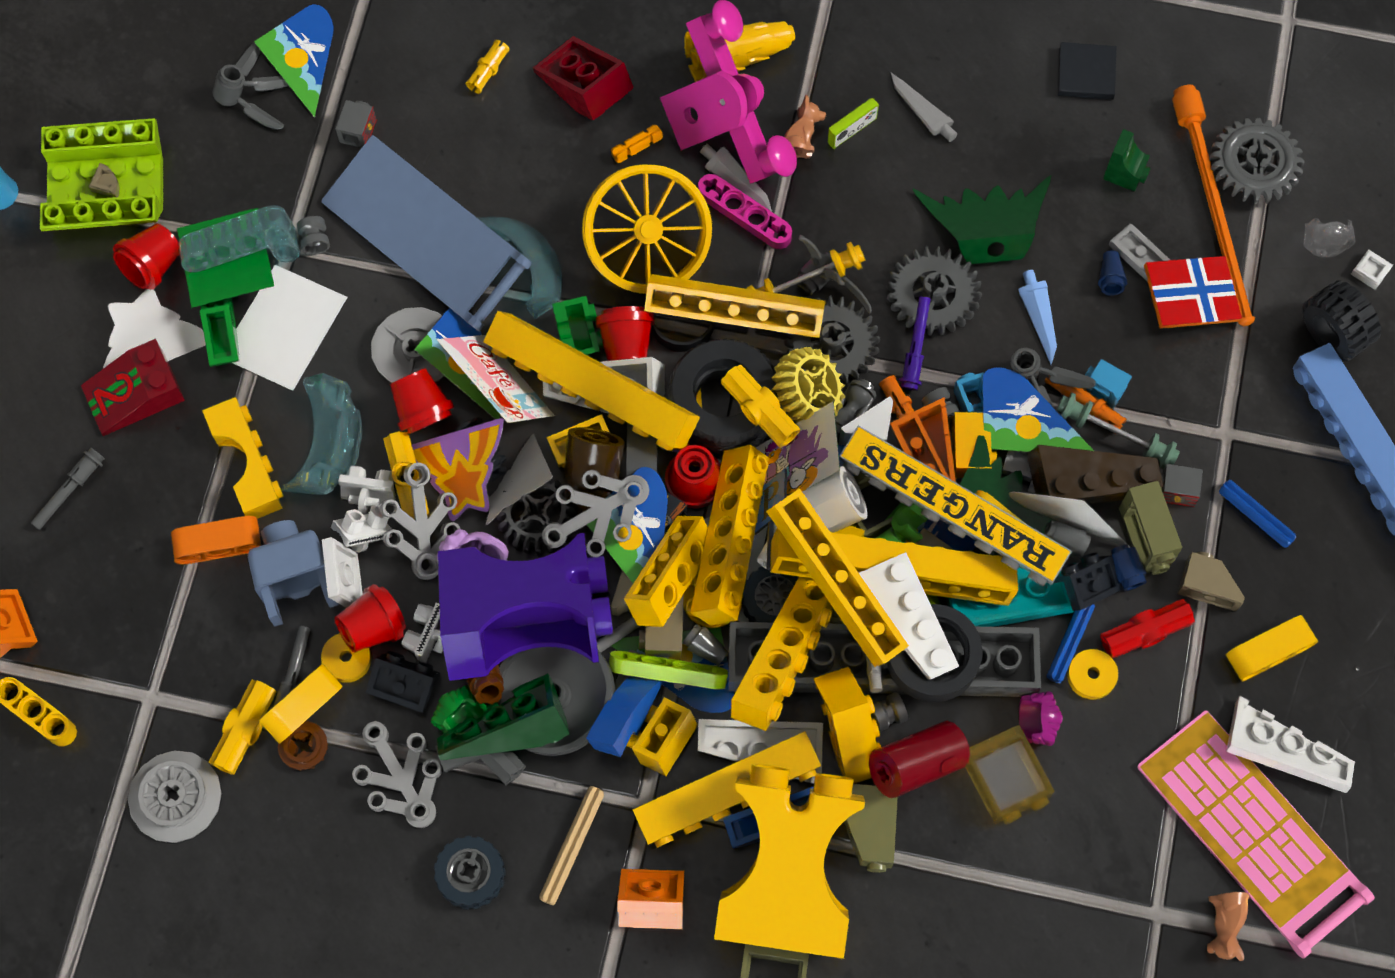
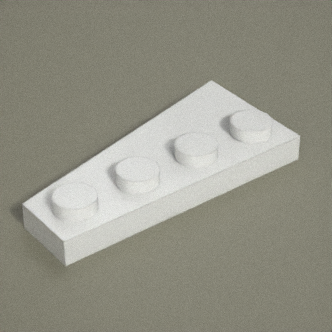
[859,552,959,680]
[1226,696,1355,793]
[698,719,823,784]

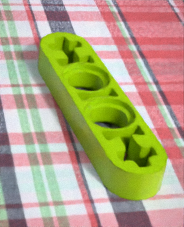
[608,651,729,690]

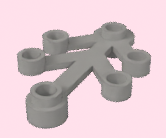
[379,462,460,580]
[542,470,649,557]
[352,721,442,828]

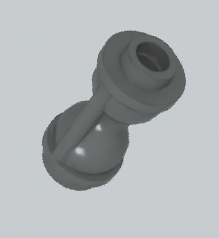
[835,379,876,442]

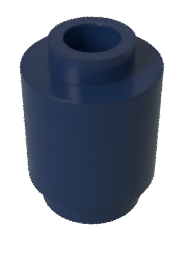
[1111,544,1147,591]

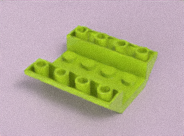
[40,118,163,231]

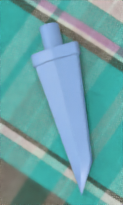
[1018,270,1057,365]

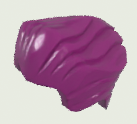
[1019,691,1063,746]

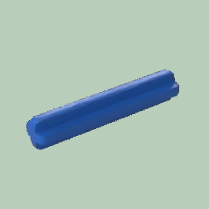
[1219,480,1296,548]
[1047,604,1095,684]

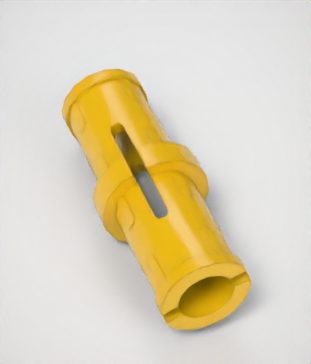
[465,39,510,94]

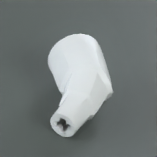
[757,466,868,574]

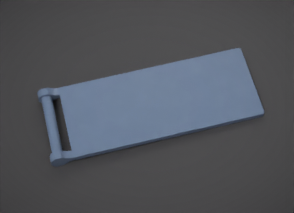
[322,135,533,332]

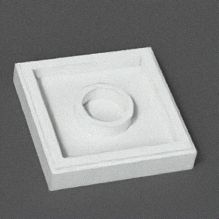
[322,537,363,608]

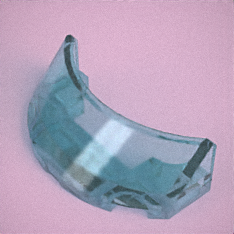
[476,216,563,319]
[282,373,362,495]

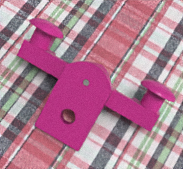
[660,0,797,184]

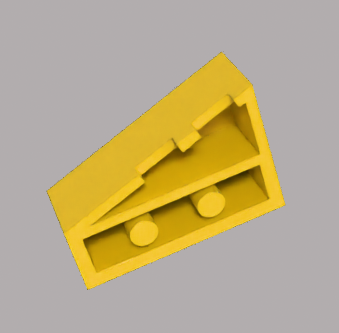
[813,667,881,784]

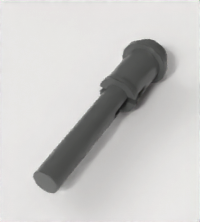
[30,447,105,530]
[269,626,311,710]

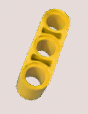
[1226,615,1318,682]
[258,663,343,744]
[0,677,77,747]

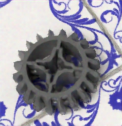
[496,479,577,554]

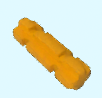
[611,125,663,163]

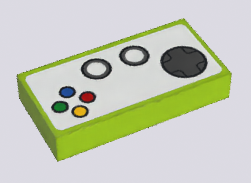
[828,98,879,149]

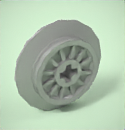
[371,307,444,383]
[128,750,222,843]

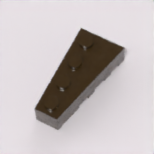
[1027,445,1164,505]

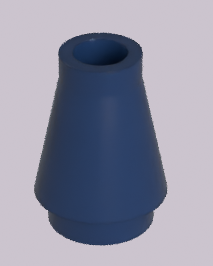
[1098,251,1127,295]

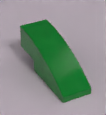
[200,297,240,367]

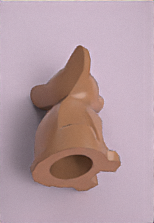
[784,95,826,159]
[1207,892,1250,961]

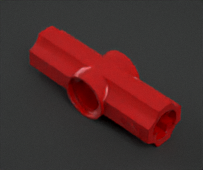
[1100,599,1195,659]

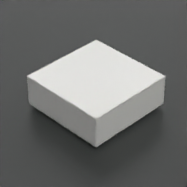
[1351,249,1393,290]

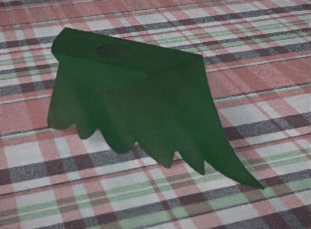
[913,175,1052,264]
[960,435,1056,556]

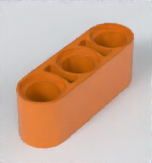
[171,516,261,564]

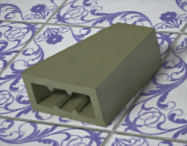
[843,784,898,873]

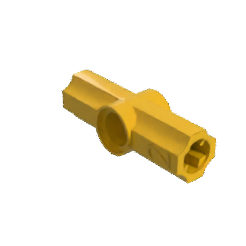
[721,365,800,448]
[383,431,430,520]
[209,679,277,775]

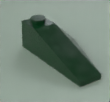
[437,673,569,760]

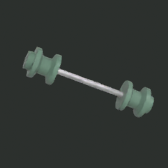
[1056,392,1180,470]

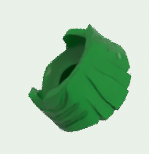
[431,685,488,734]

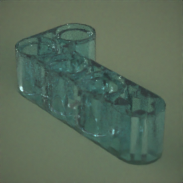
[179,205,300,272]

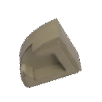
[89,163,120,198]

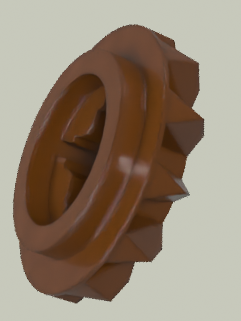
[278,721,329,771]

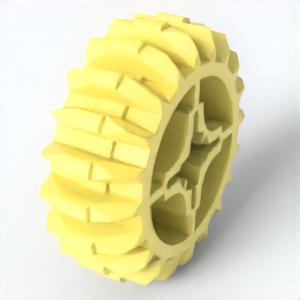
[771,347,846,423]

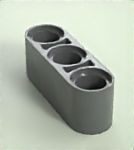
[626,423,657,476]

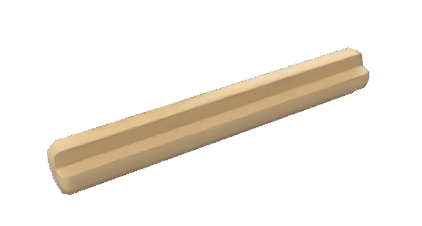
[539,786,604,905]

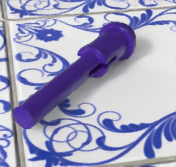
[898,297,931,391]

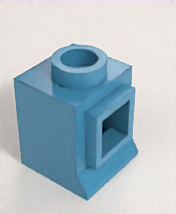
[1085,359,1132,410]
[953,372,984,413]

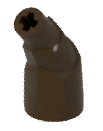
[564,427,625,530]

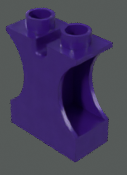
[438,533,613,681]

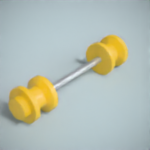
[747,242,866,293]

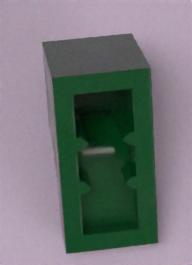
[1103,129,1151,192]

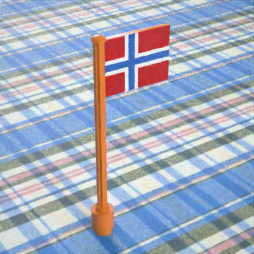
[1144,85,1255,329]

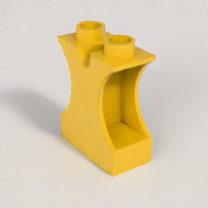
[714,764,865,959]

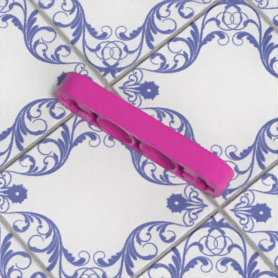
[698,174,792,249]

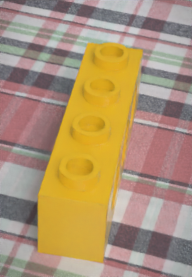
[624,516,708,627]

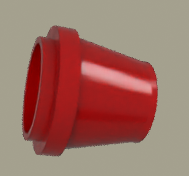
[113,223,182,290]
[595,306,654,361]
[389,368,455,434]
[665,445,721,509]
[334,584,406,653]

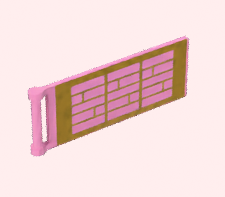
[1137,711,1375,959]

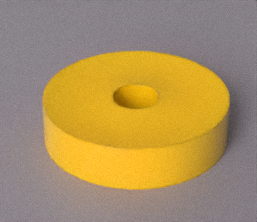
[321,633,372,683]
[1067,649,1118,700]

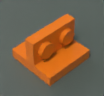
[0,589,38,658]
[617,869,684,929]

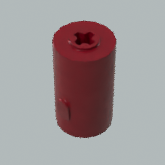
[869,720,970,798]

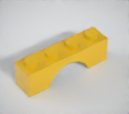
[202,397,284,518]

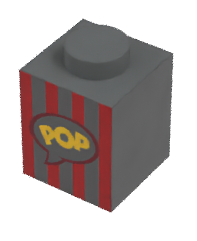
[335,100,377,148]
[1161,464,1203,507]

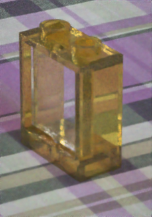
[965,725,1055,825]

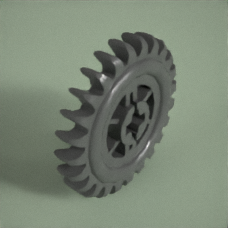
[1209,118,1305,204]
[887,246,982,335]
[784,296,880,385]

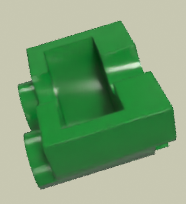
[552,296,604,355]

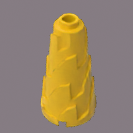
[684,21,795,82]

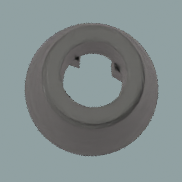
[1043,520,1091,558]
[682,624,729,666]

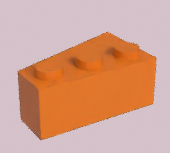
[890,397,956,482]

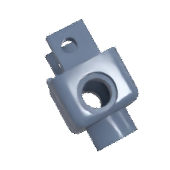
[247,520,339,627]

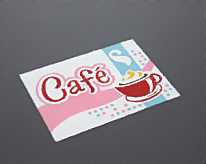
[436,335,555,423]

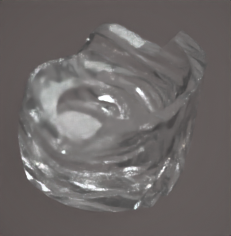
[1303,218,1356,258]

